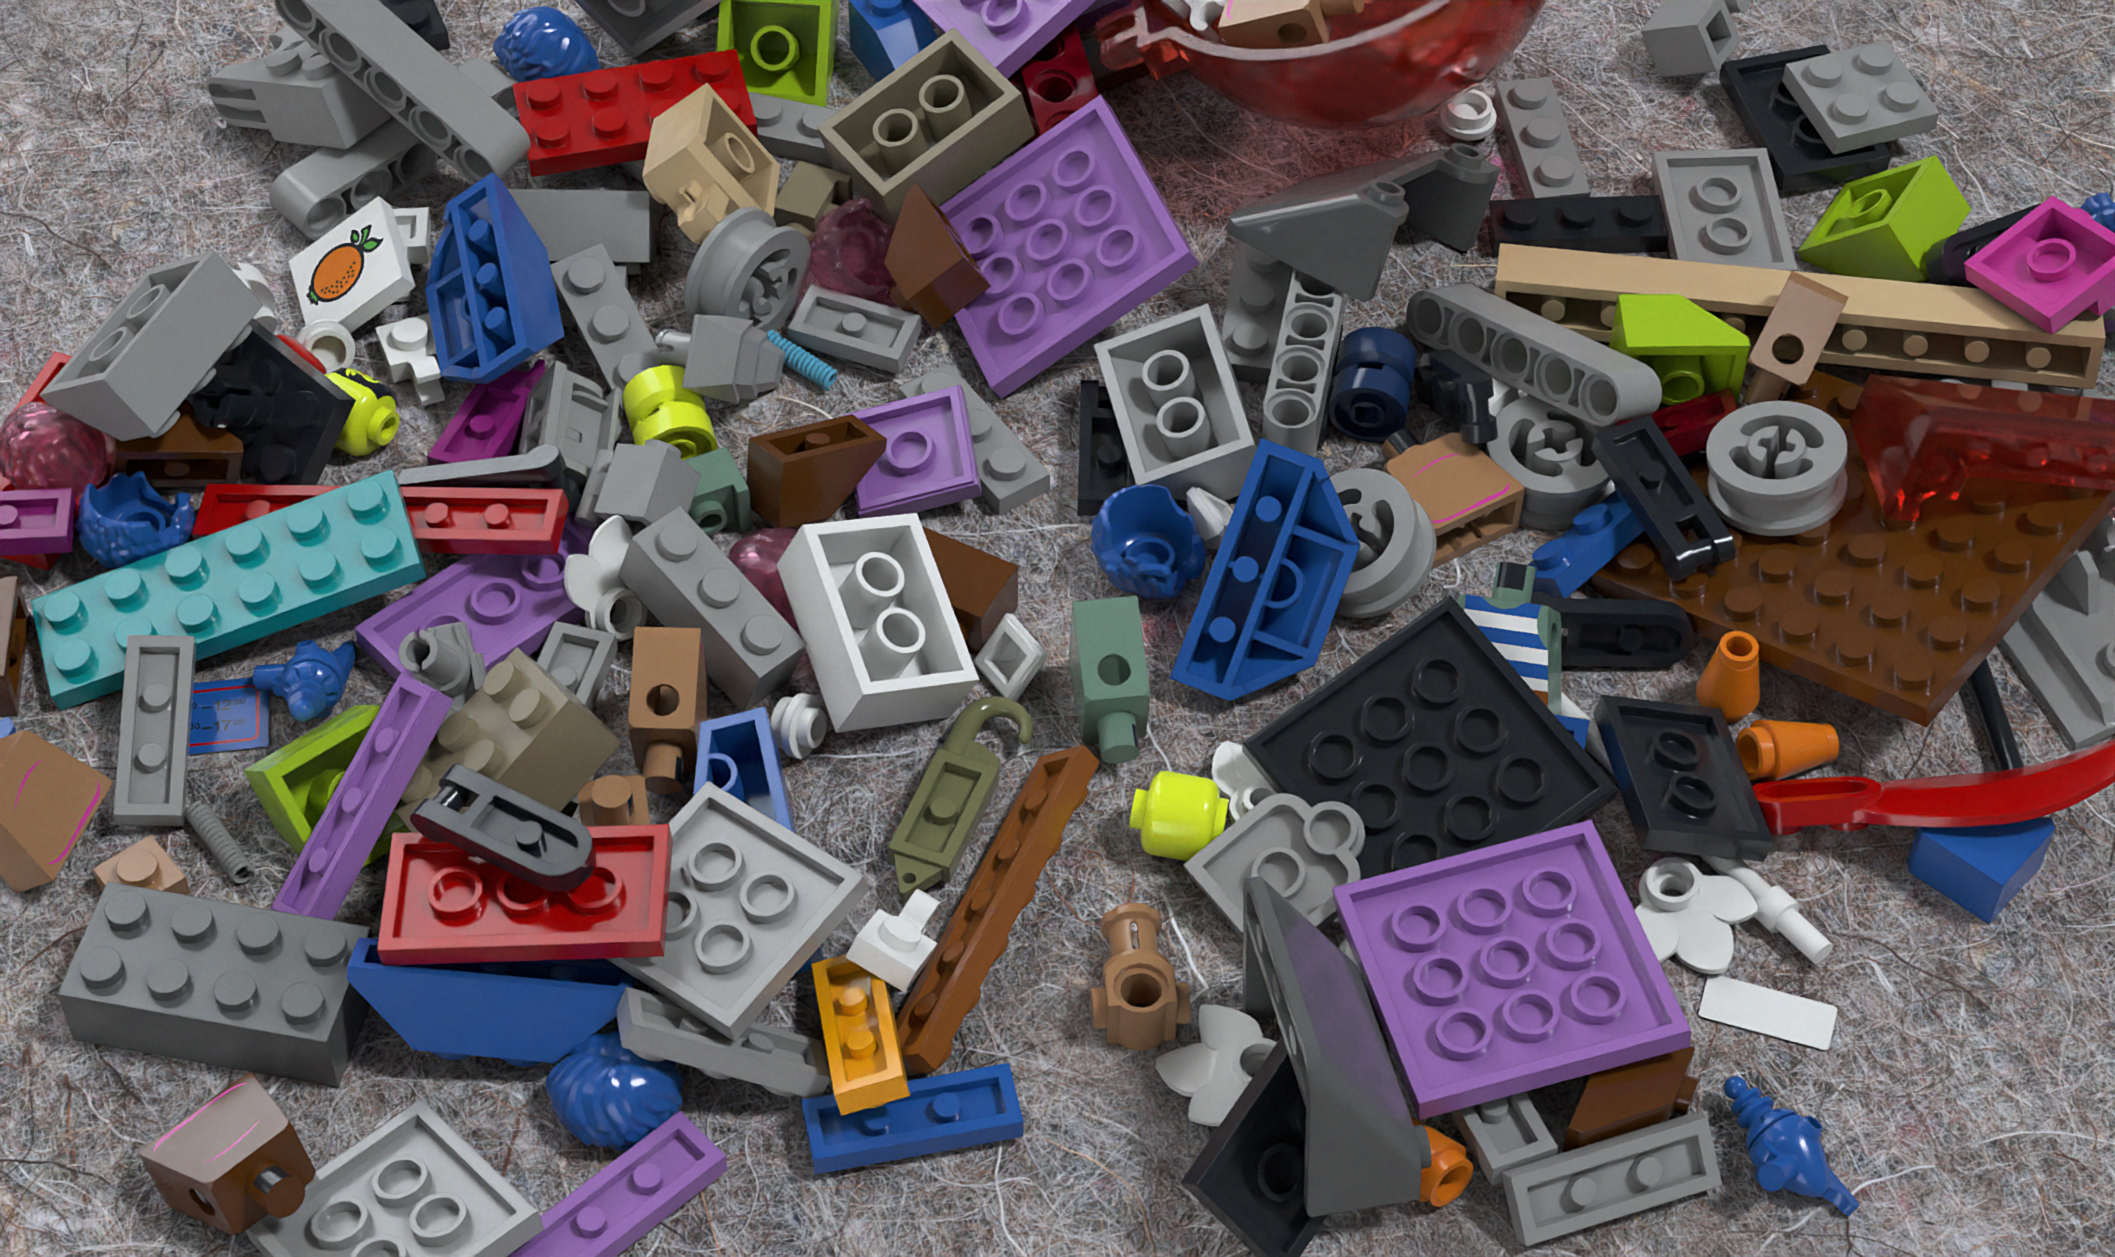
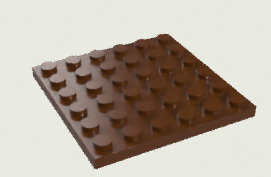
[1592,362,2115,727]

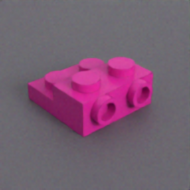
[1964,195,2115,335]

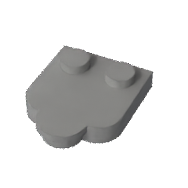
[1183,793,1365,938]

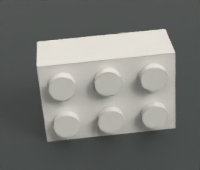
[776,513,979,733]

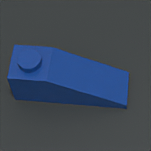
[848,0,938,82]

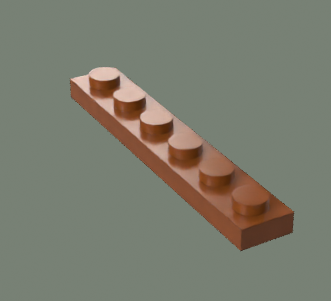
[895,744,1100,1077]

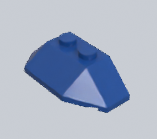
[425,172,565,384]
[1170,438,1361,702]
[347,937,636,1066]

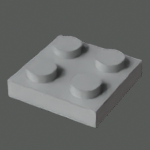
[1782,40,1939,154]

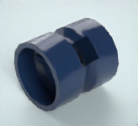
[1328,326,1417,442]

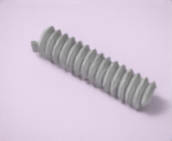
[185,800,255,884]

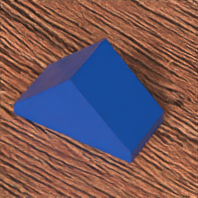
[1907,818,2055,924]

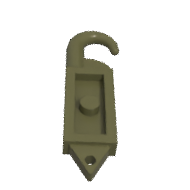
[887,696,1034,903]

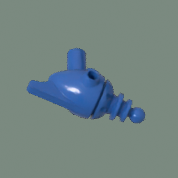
[253,640,357,722]
[1723,1076,1859,1216]

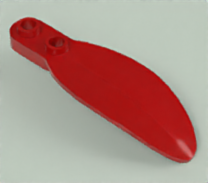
[1752,739,2115,835]

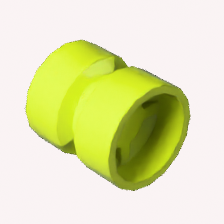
[622,365,718,460]

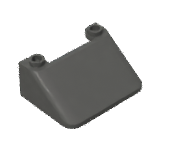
[1227,143,1501,302]
[1242,876,1431,1217]

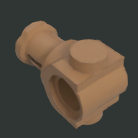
[1090,903,1191,1051]

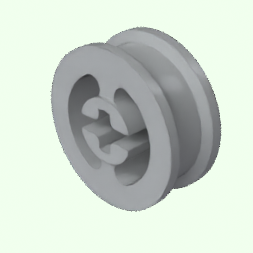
[684,206,811,332]
[1486,395,1617,530]
[1706,401,1847,536]
[1330,468,1436,618]

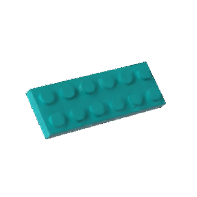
[30,469,427,711]

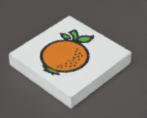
[288,196,415,333]

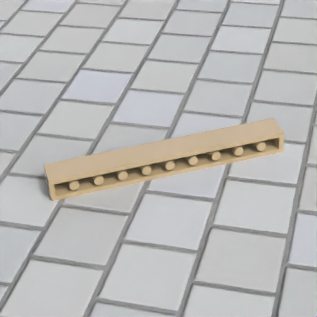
[1494,243,2106,389]

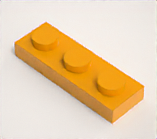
[811,954,910,1116]

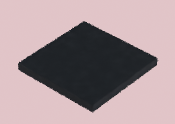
[1242,594,1618,880]

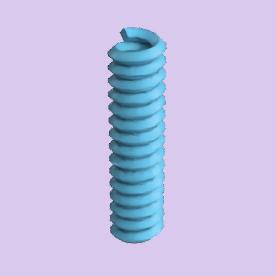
[767,330,837,391]

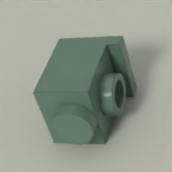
[684,446,752,536]

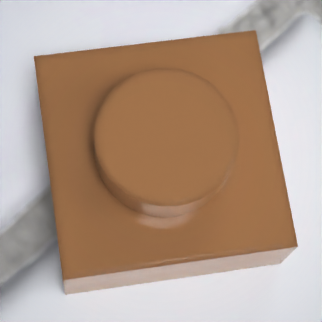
[93,835,190,895]

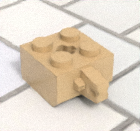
[642,83,781,245]

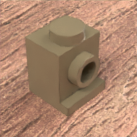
[772,161,854,260]

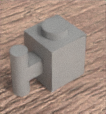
[1641,0,1749,77]
[574,439,701,536]

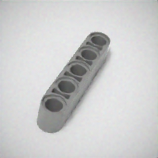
[273,0,531,184]
[269,58,518,240]
[1261,268,1348,457]
[1406,283,1662,427]

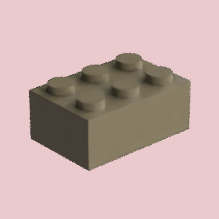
[817,27,1035,230]
[393,647,622,832]

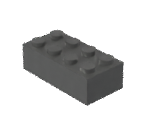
[57,881,373,1088]

